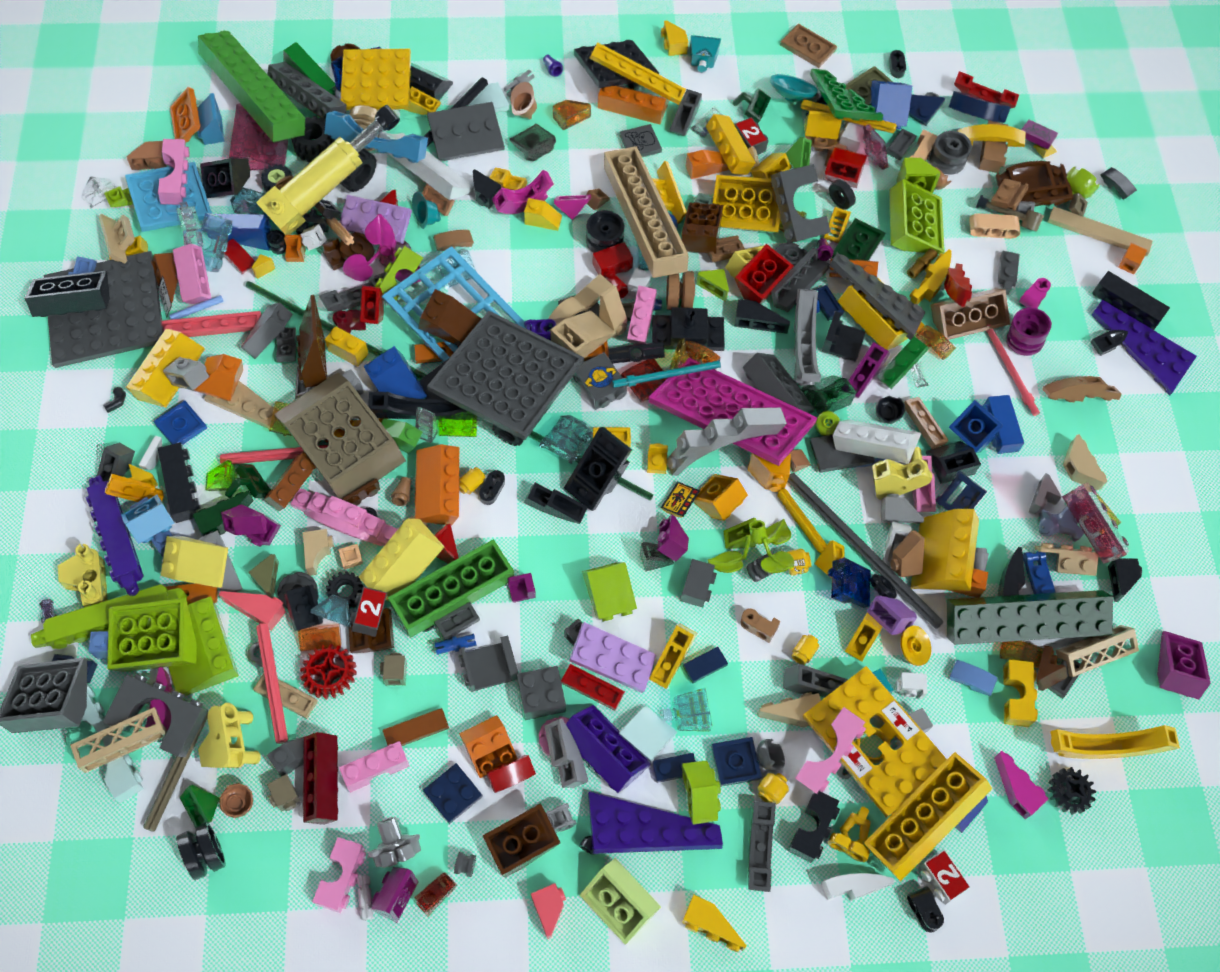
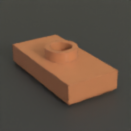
[422,183,455,216]

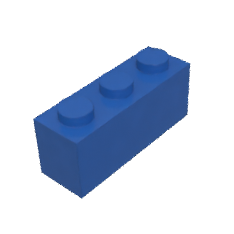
[983,394,1024,454]

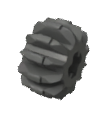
[746,552,774,582]

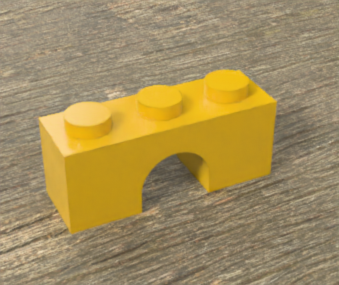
[1003,659,1038,727]

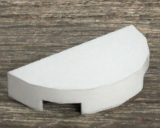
[139,436,162,470]

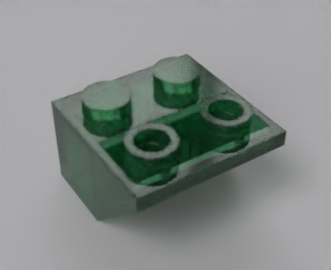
[801,375,857,415]

